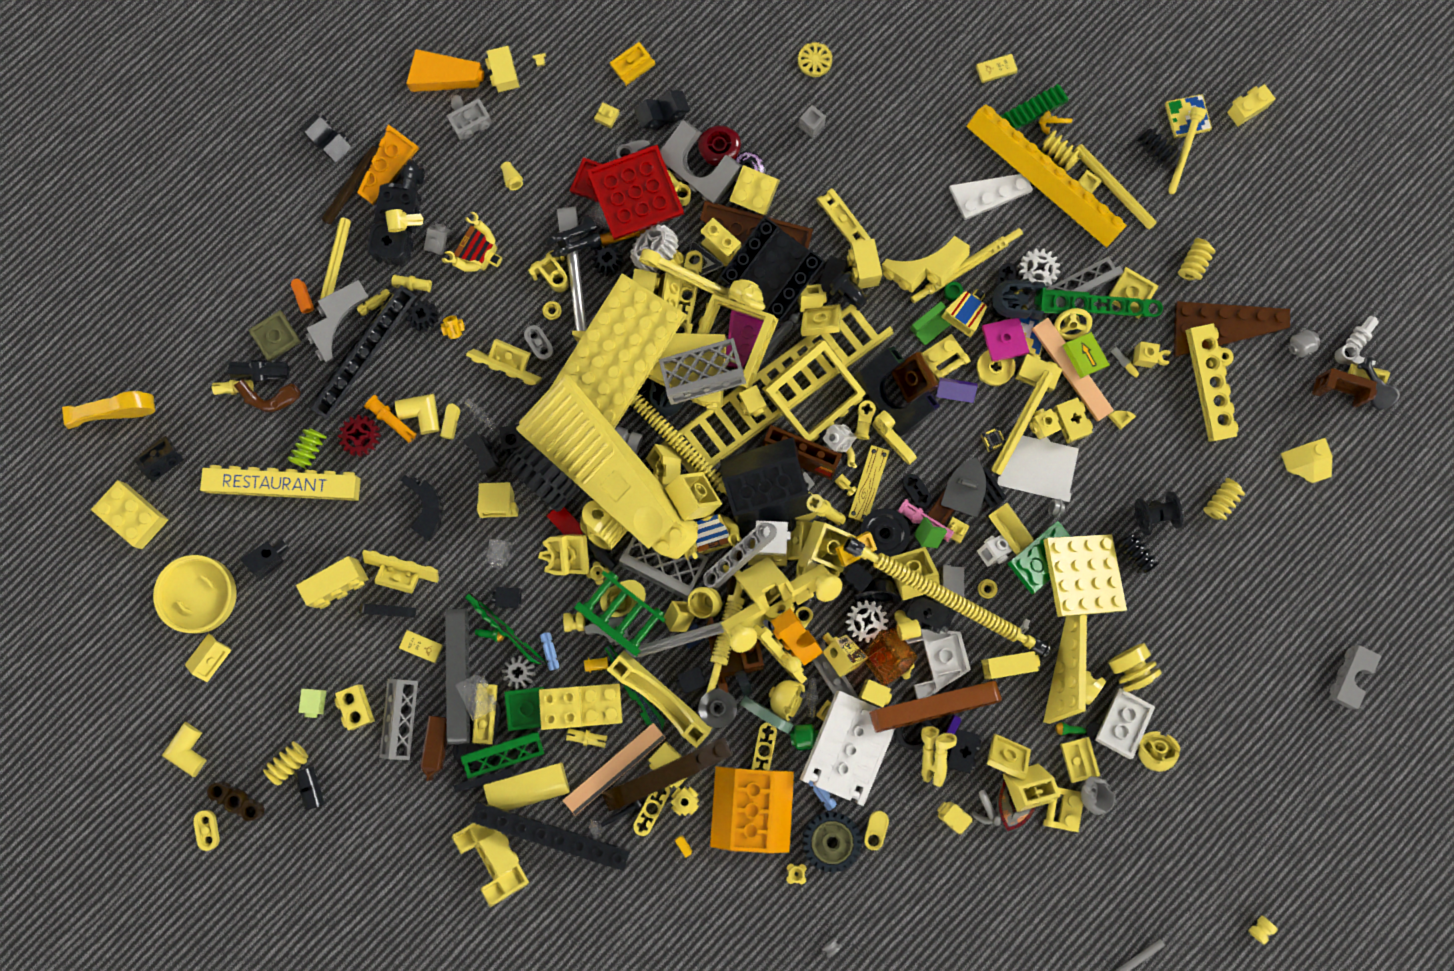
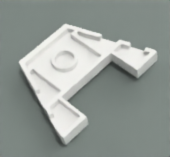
[902,629,971,699]

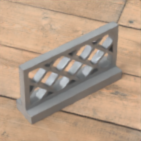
[659,338,746,405]
[619,536,709,600]

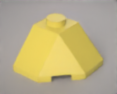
[1281,438,1332,483]

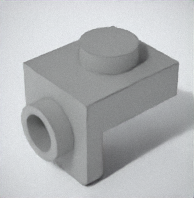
[424,224,451,255]

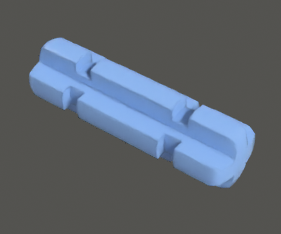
[540,632,559,671]
[808,781,837,811]

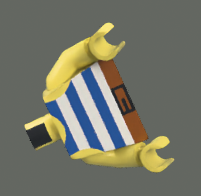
[684,512,742,560]

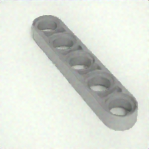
[703,522,777,588]

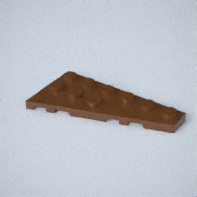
[700,201,813,249]
[1174,301,1290,358]

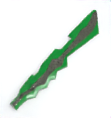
[465,593,547,666]

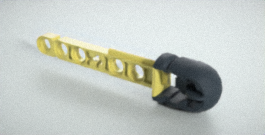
[647,250,703,416]

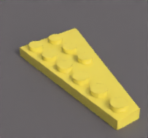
[1043,615,1087,724]

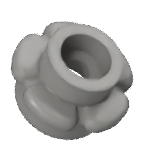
[1048,499,1065,518]

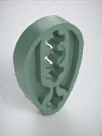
[740,696,794,734]

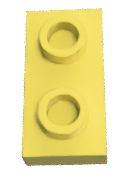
[528,250,569,292]

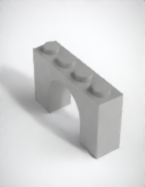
[660,120,743,204]

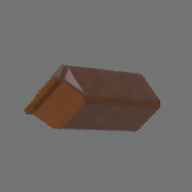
[420,716,447,781]

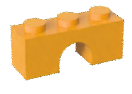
[771,608,823,666]

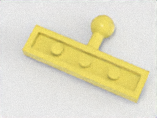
[752,624,807,684]

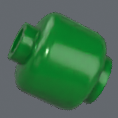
[791,724,819,751]

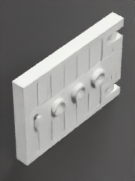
[800,690,895,806]

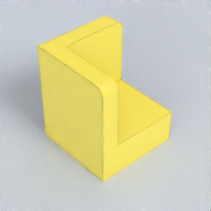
[663,601,695,632]

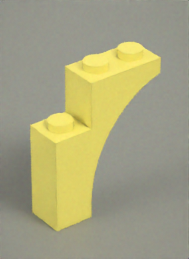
[882,236,970,293]

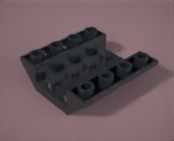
[719,215,825,322]
[720,437,813,533]

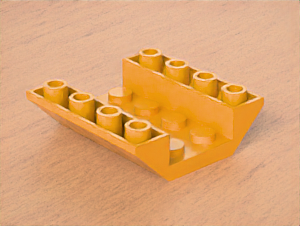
[710,766,794,853]

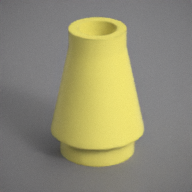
[501,162,523,190]

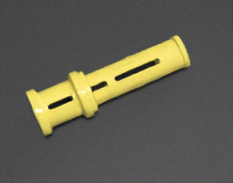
[807,494,846,526]

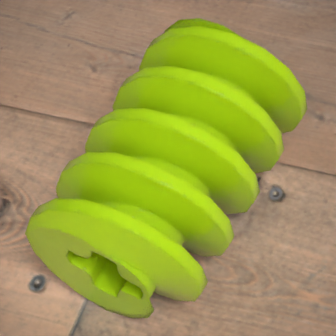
[287,428,327,470]

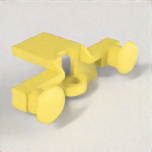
[721,557,842,652]

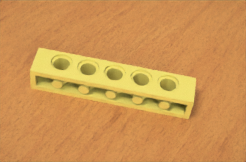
[1186,323,1238,442]

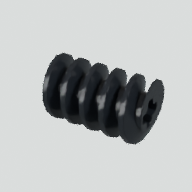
[1137,127,1178,168]
[1117,531,1160,574]

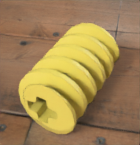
[1042,130,1082,171]
[1178,238,1216,280]
[1203,478,1245,520]
[263,741,308,785]

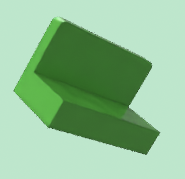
[910,302,951,346]

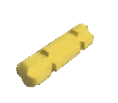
[357,289,391,316]

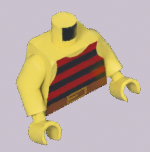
[442,212,502,272]

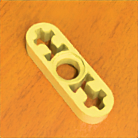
[751,722,777,770]
[634,786,670,836]

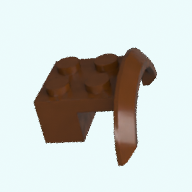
[706,617,764,693]

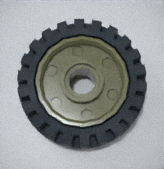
[802,811,862,873]

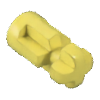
[834,474,857,496]

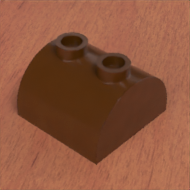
[892,351,940,403]

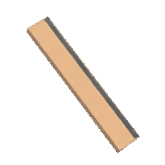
[562,723,666,815]

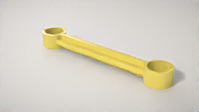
[639,249,738,303]

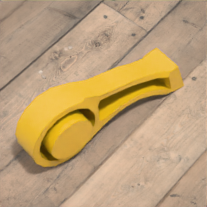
[62,391,155,429]

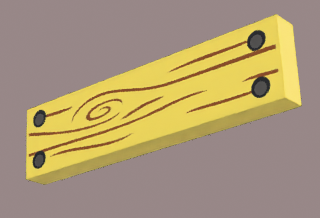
[848,445,889,522]

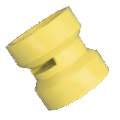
[563,612,585,632]
[1248,916,1278,945]

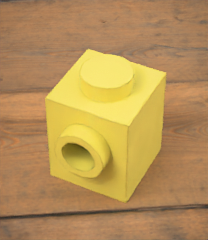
[739,385,767,417]

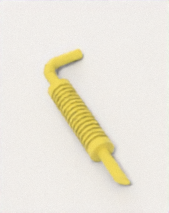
[706,565,745,693]

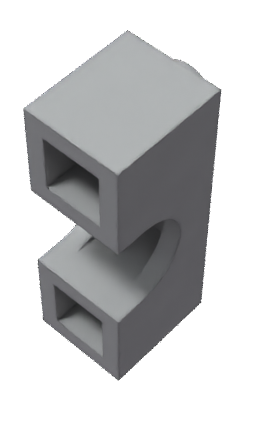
[1329,645,1381,709]

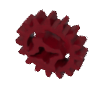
[338,415,381,457]

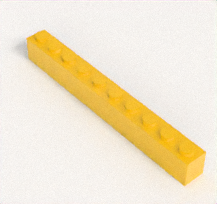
[966,104,1127,248]

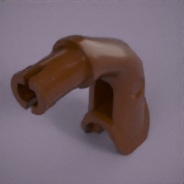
[234,379,301,412]

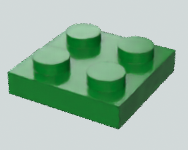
[505,687,545,731]

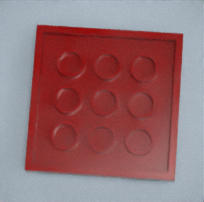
[587,144,684,240]

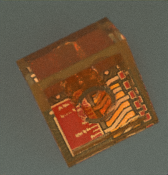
[865,628,918,686]

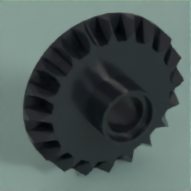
[860,508,910,557]

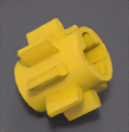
[440,315,465,339]

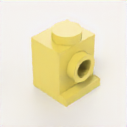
[798,284,827,312]

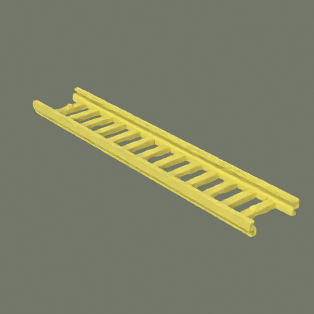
[660,304,894,474]

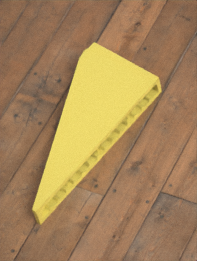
[572,331,726,409]

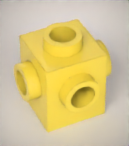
[1029,408,1061,440]
[671,787,699,816]

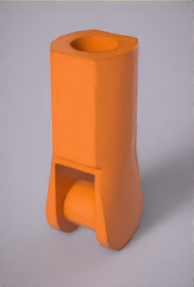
[291,278,315,314]

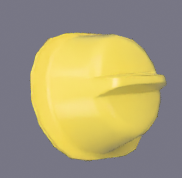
[600,580,646,617]

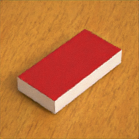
[547,507,584,535]

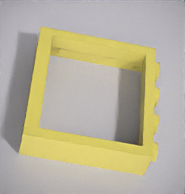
[695,294,778,389]
[762,340,866,442]

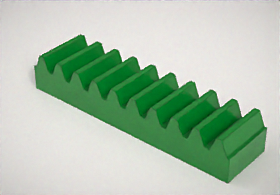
[999,84,1069,130]

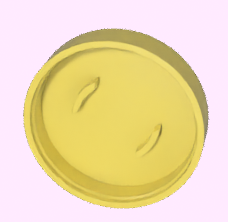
[153,555,237,634]

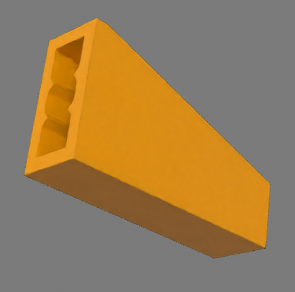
[407,49,484,92]

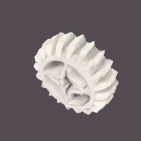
[630,224,679,272]

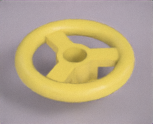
[1054,308,1092,340]

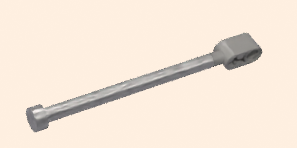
[557,207,587,344]

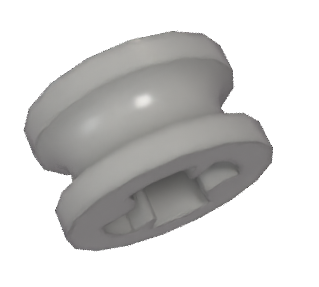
[822,938,842,958]

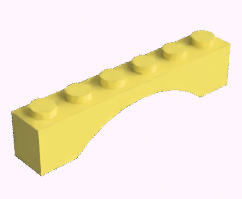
[607,650,712,748]

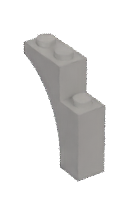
[305,280,369,364]

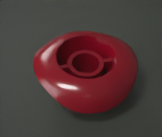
[698,125,741,166]

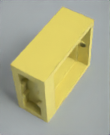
[981,651,1040,679]

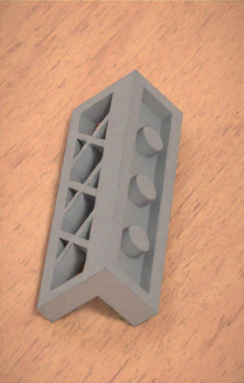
[1046,256,1123,307]
[379,679,418,760]

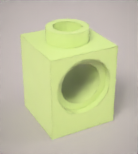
[299,689,326,718]

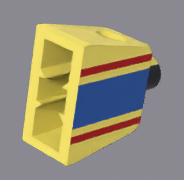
[941,289,987,337]

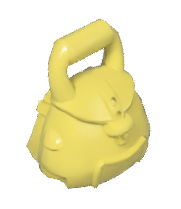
[729,279,765,311]

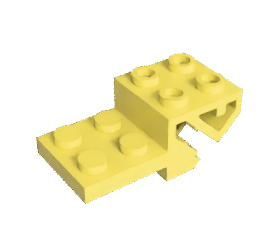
[539,684,623,730]

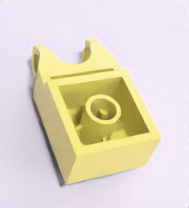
[796,520,856,578]

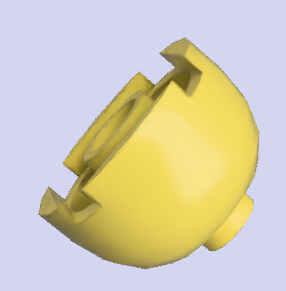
[769,680,805,721]
[1138,731,1180,772]

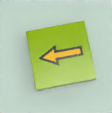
[1062,332,1110,379]

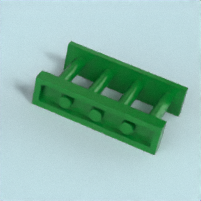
[574,571,666,657]

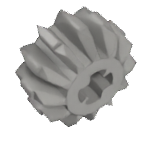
[502,656,536,689]

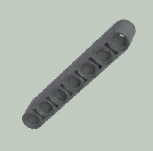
[445,608,470,745]

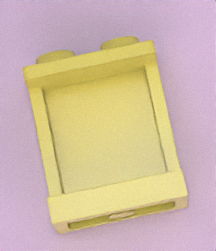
[701,218,741,267]

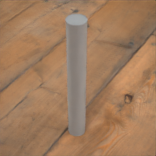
[1115,939,1165,971]

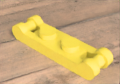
[816,188,870,246]

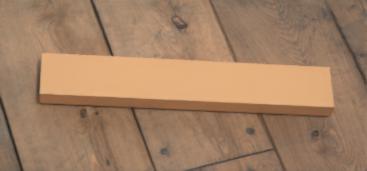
[1031,318,1114,422]

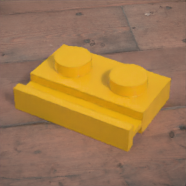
[610,42,655,85]

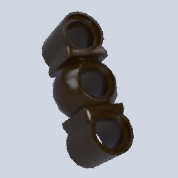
[207,782,265,821]

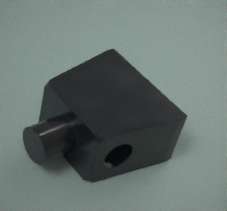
[241,539,289,581]

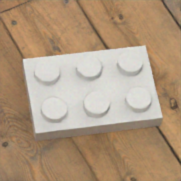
[1095,688,1155,760]

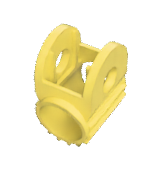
[580,500,628,550]

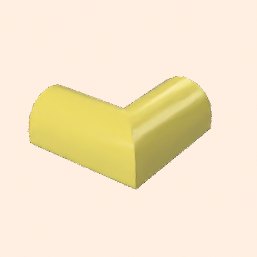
[395,394,440,435]
[161,722,207,777]

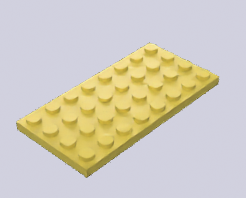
[552,273,687,429]

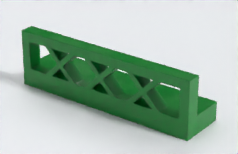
[461,731,544,779]

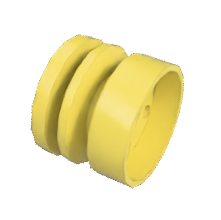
[1108,643,1162,692]

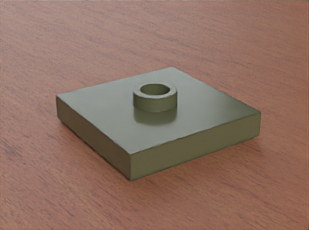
[248,310,301,362]

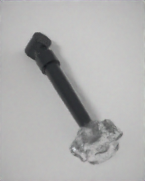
[588,799,643,838]

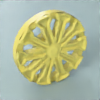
[798,42,832,77]

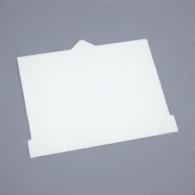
[997,435,1079,502]

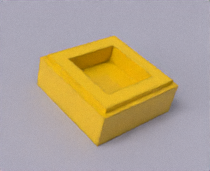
[675,835,692,858]

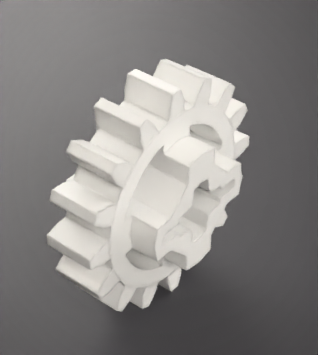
[1018,248,1060,287]
[845,600,888,643]

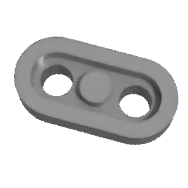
[524,325,554,361]

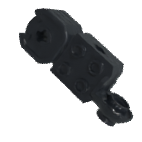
[367,159,425,267]

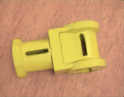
[854,401,876,440]

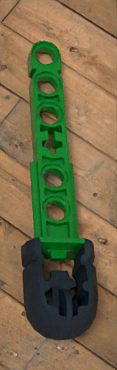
[992,280,1163,320]

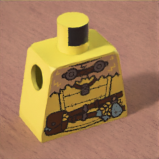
[823,630,868,677]

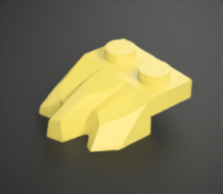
[538,534,590,575]

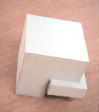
[752,521,791,556]

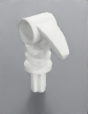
[1335,316,1379,366]

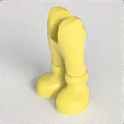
[921,726,957,787]

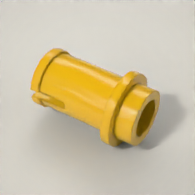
[584,657,608,673]

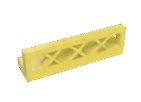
[988,503,1034,555]

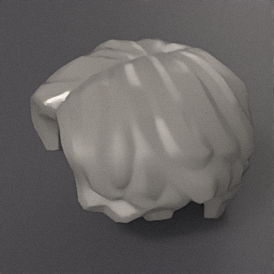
[1081,776,1116,815]

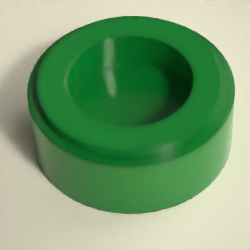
[944,281,963,301]

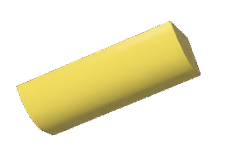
[483,762,570,811]

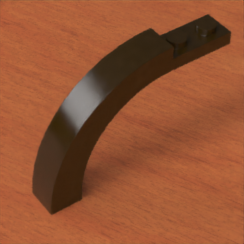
[602,737,732,811]

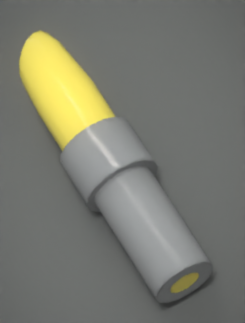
[1111,347,1139,378]

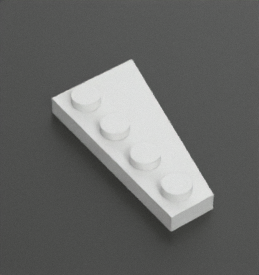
[949,174,1033,221]

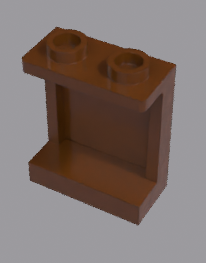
[1312,368,1377,408]

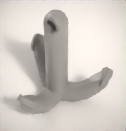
[972,790,1001,826]

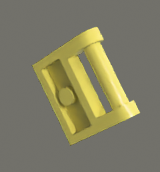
[923,334,971,382]
[1043,787,1083,832]

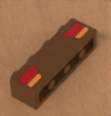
[762,425,842,480]

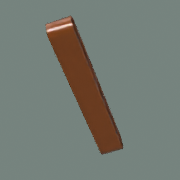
[869,681,1002,733]

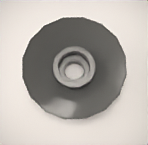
[698,689,737,728]

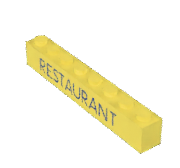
[200,465,361,501]

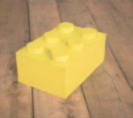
[91,480,168,549]
[296,556,369,609]

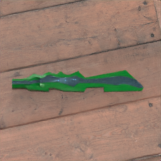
[604,644,665,732]

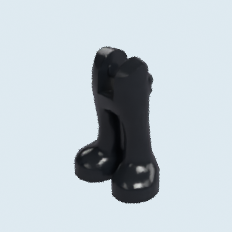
[546,215,601,258]

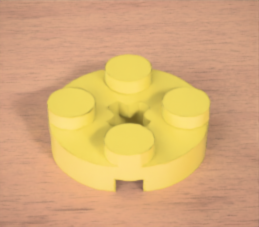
[976,350,1016,386]

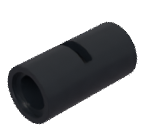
[294,766,325,811]

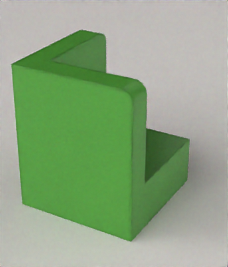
[914,517,947,549]

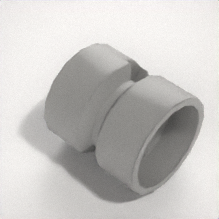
[615,426,643,455]

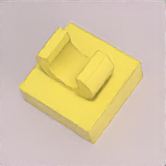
[594,102,620,128]
[947,517,970,544]

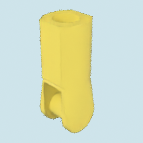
[440,404,460,440]

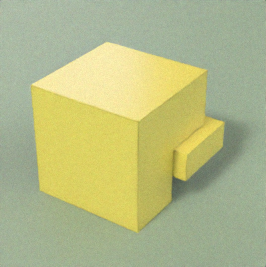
[477,482,518,518]

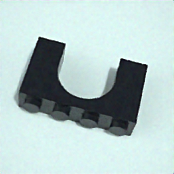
[854,346,941,437]

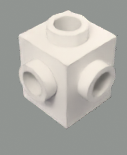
[823,424,857,452]
[977,535,1013,567]

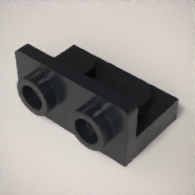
[134,436,184,482]

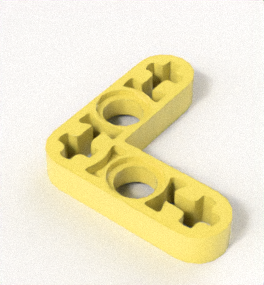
[872,410,917,465]

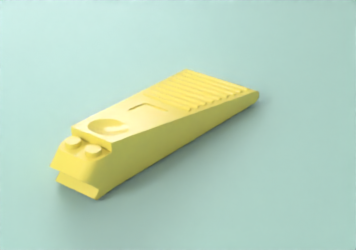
[516,374,698,560]

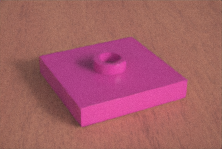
[982,318,1030,362]

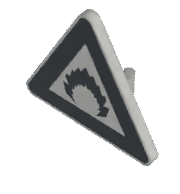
[689,241,723,276]

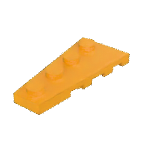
[357,124,419,206]

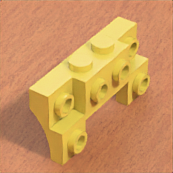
[452,823,529,907]

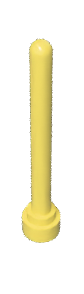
[1168,107,1207,194]

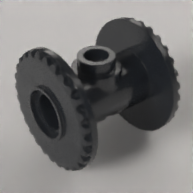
[1135,491,1184,536]

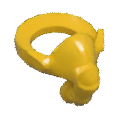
[1039,110,1073,135]

